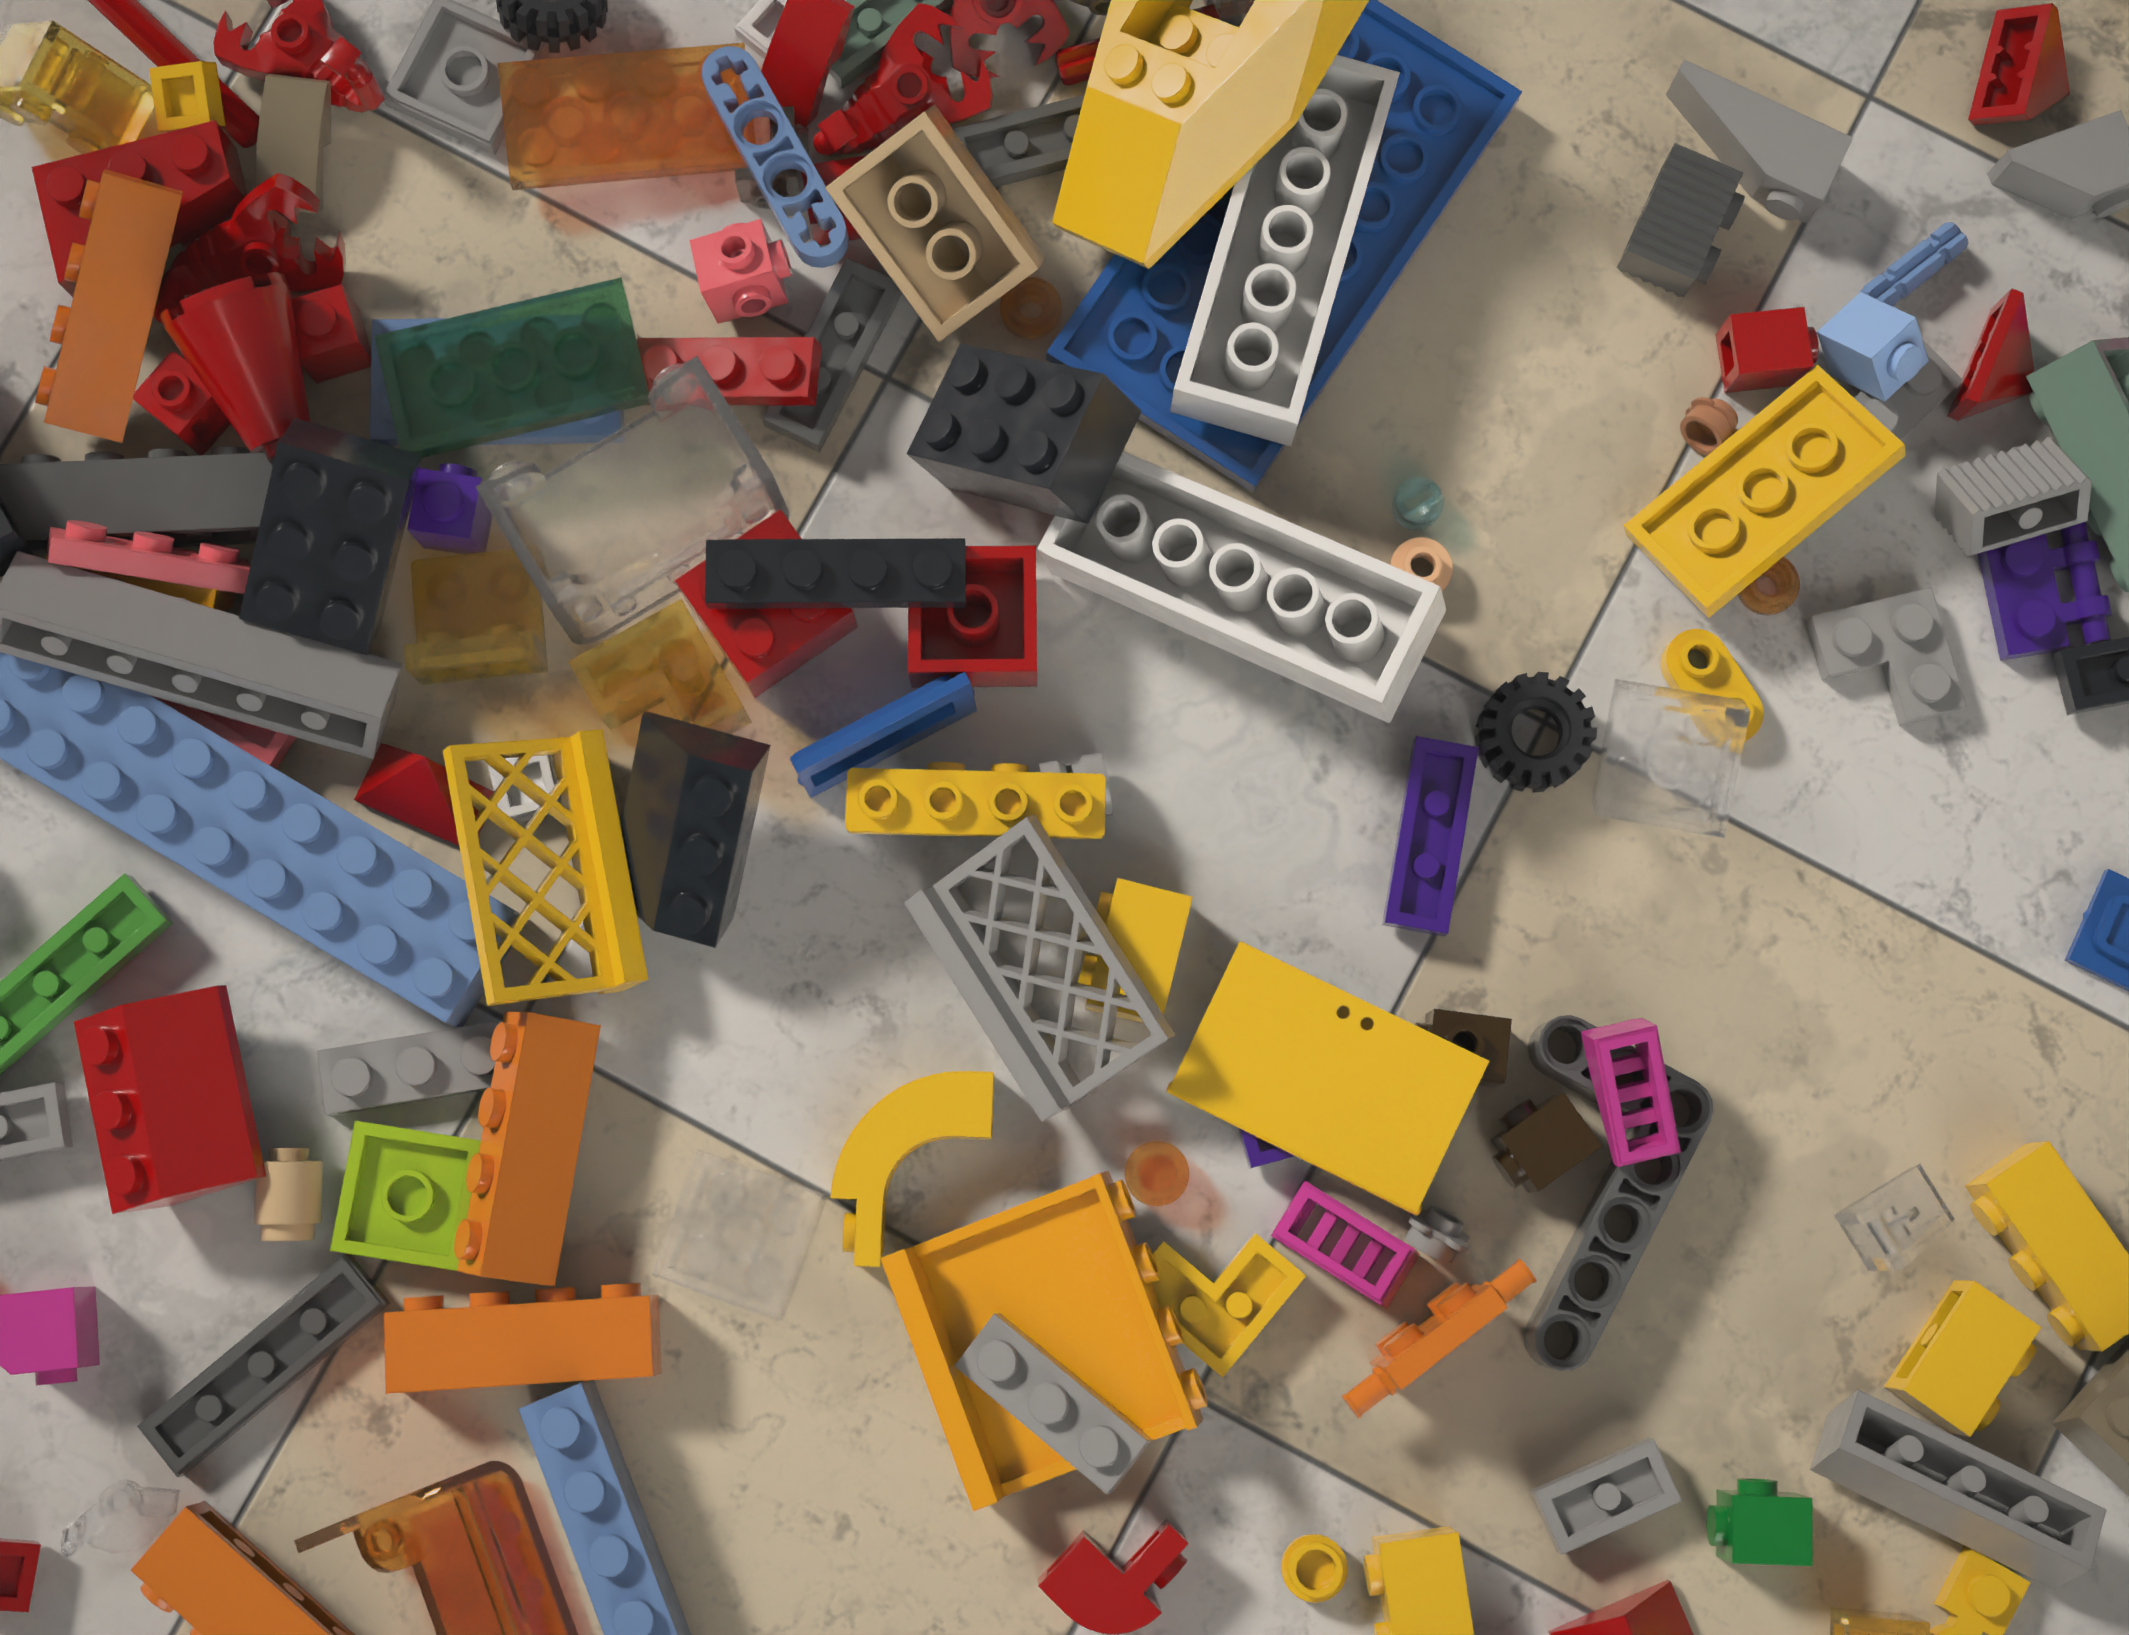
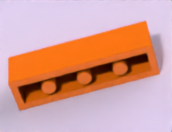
[35,169,183,443]
[454,1011,601,1287]
[384,1283,662,1394]
[130,1501,355,1635]

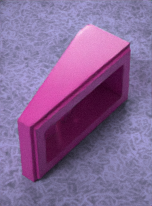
[1581,1018,1681,1167]
[1271,1181,1420,1309]

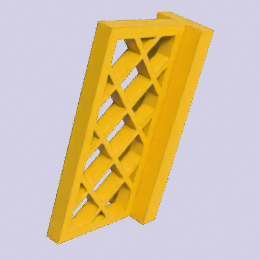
[443,729,649,1006]

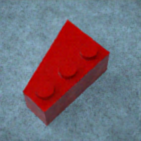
[31,120,248,297]

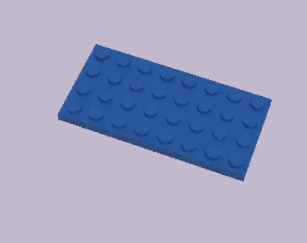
[1046,0,1522,493]

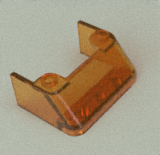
[294,1461,578,1635]

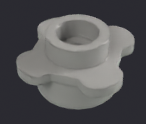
[1405,1205,1470,1263]

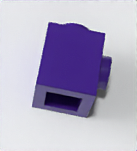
[407,463,496,557]

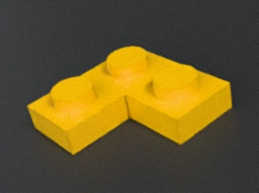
[1152,1233,1306,1378]

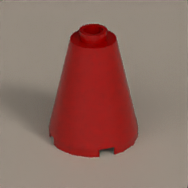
[161,272,311,460]

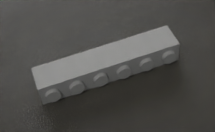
[0,551,402,759]

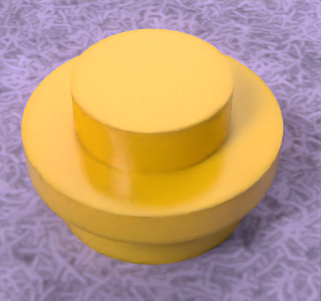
[1281,1534,1348,1603]

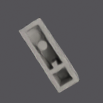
[1666,59,1853,224]

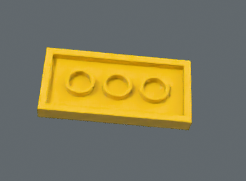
[1623,365,1906,618]

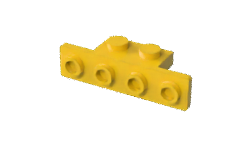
[845,762,1106,840]

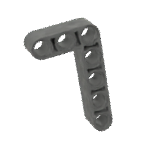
[1523,1015,1714,1371]

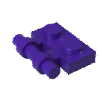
[1978,522,2113,661]

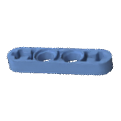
[701,46,849,268]

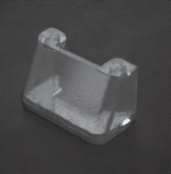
[476,356,789,645]

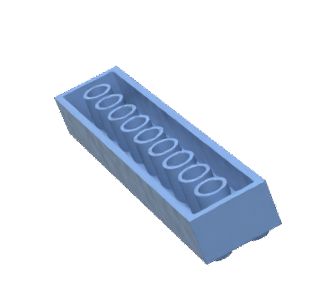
[0,652,529,1028]

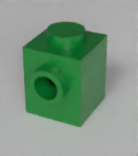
[1706,1478,1813,1567]

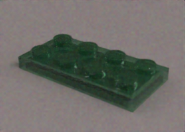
[374,277,653,458]

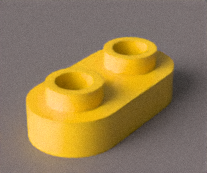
[1661,629,1764,748]

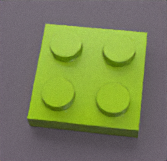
[330,1121,481,1271]

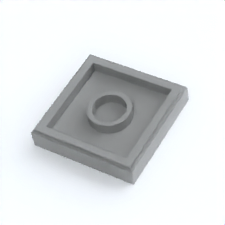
[384,0,549,155]

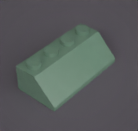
[2026,337,2129,593]

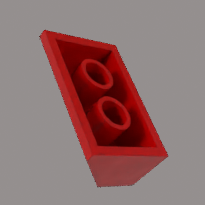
[74,985,266,1214]

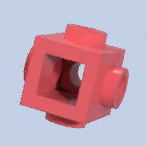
[689,219,793,324]

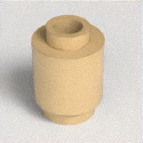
[254,1147,323,1241]

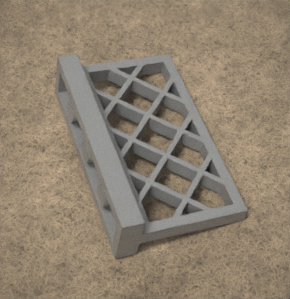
[904,815,1176,1122]

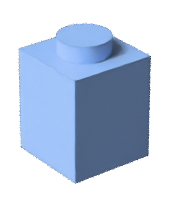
[1817,292,1929,402]

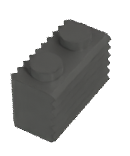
[1617,143,1745,297]

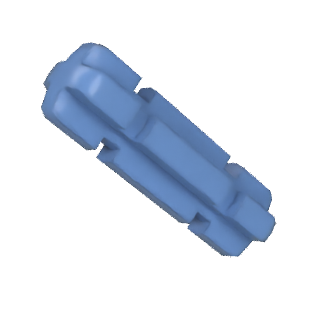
[1859,222,1969,306]

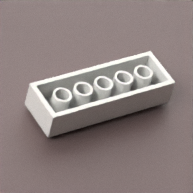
[1170,55,1400,446]
[1037,451,1446,724]

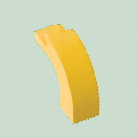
[830,1071,995,1267]

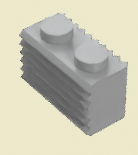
[1934,436,2092,557]

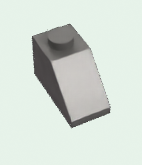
[1987,110,2129,219]

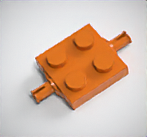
[1342,1259,1537,1419]

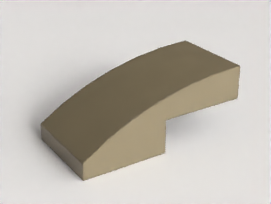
[255,74,331,214]

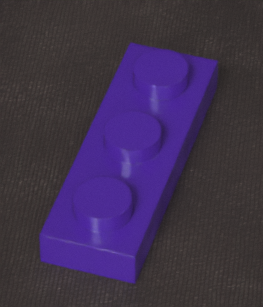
[1382,736,1479,937]

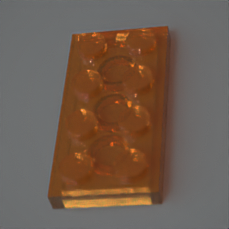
[497,42,756,190]

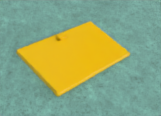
[1166,941,1489,1216]

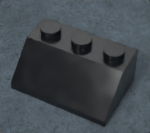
[621,711,771,948]

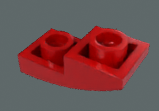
[759,0,855,128]

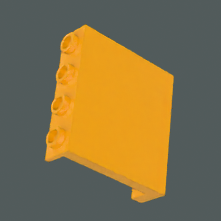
[880,1171,1208,1512]

